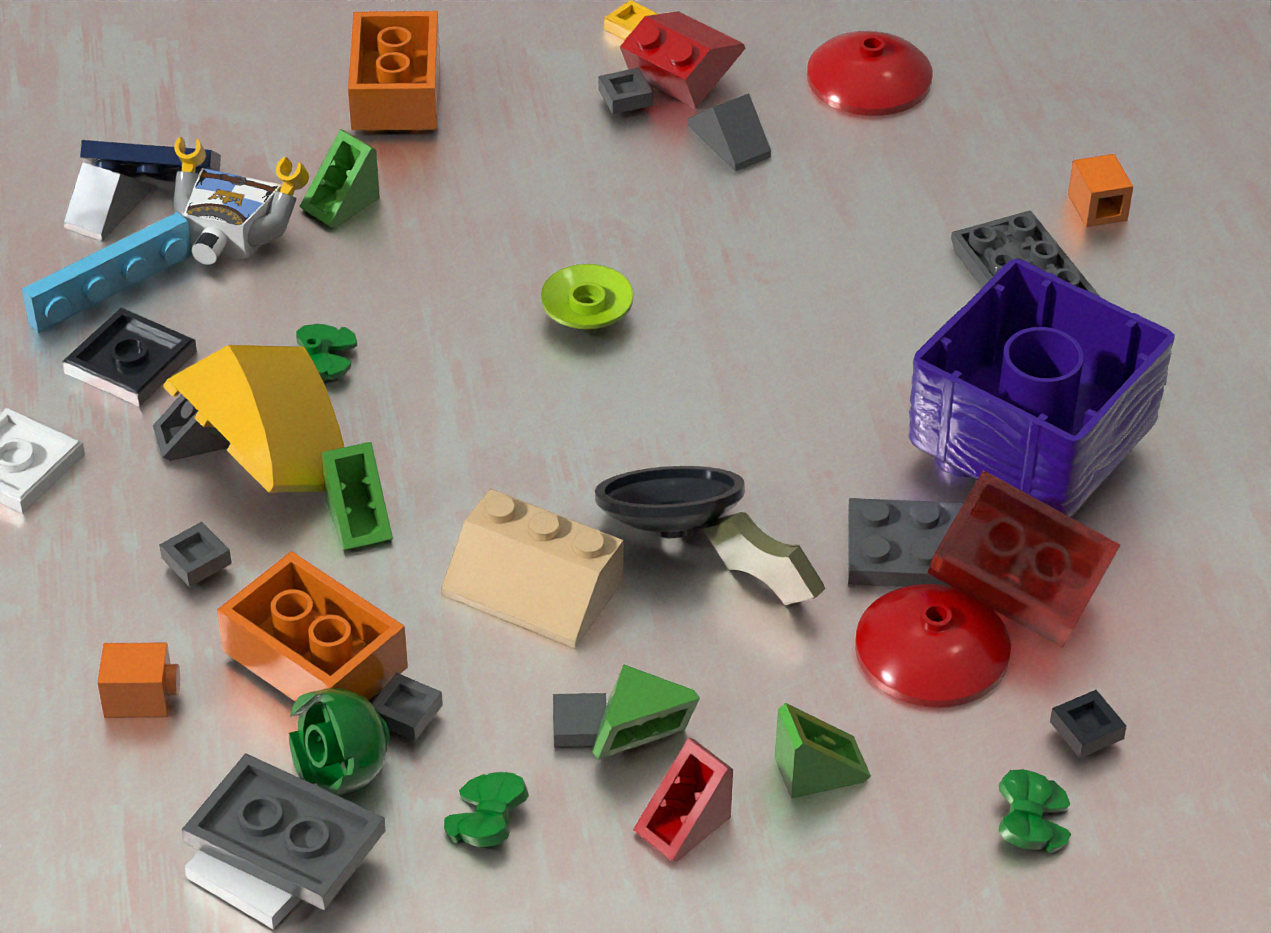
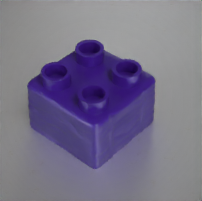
[908,259,1175,520]

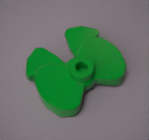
[296,324,357,382]
[999,769,1071,854]
[444,772,529,847]

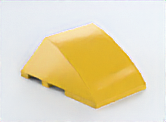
[163,345,344,493]

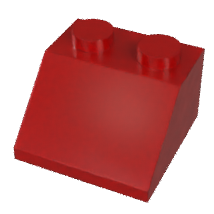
[619,11,746,109]

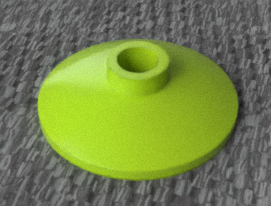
[541,264,633,329]

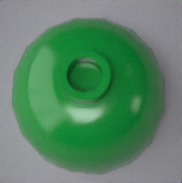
[289,688,390,796]

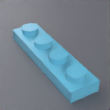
[22,212,192,333]

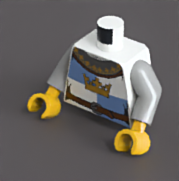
[174,137,309,265]

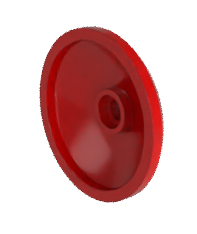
[807,31,933,116]
[855,584,1011,708]

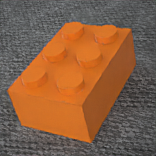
[348,11,440,132]
[217,551,408,702]

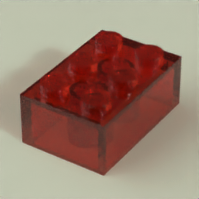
[927,470,1120,648]

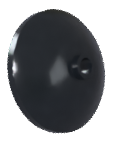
[595,466,745,538]

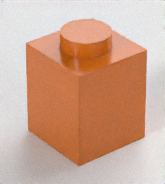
[1068,154,1134,227]
[97,642,180,718]

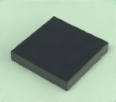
[62,307,197,407]

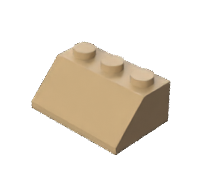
[441,488,624,649]

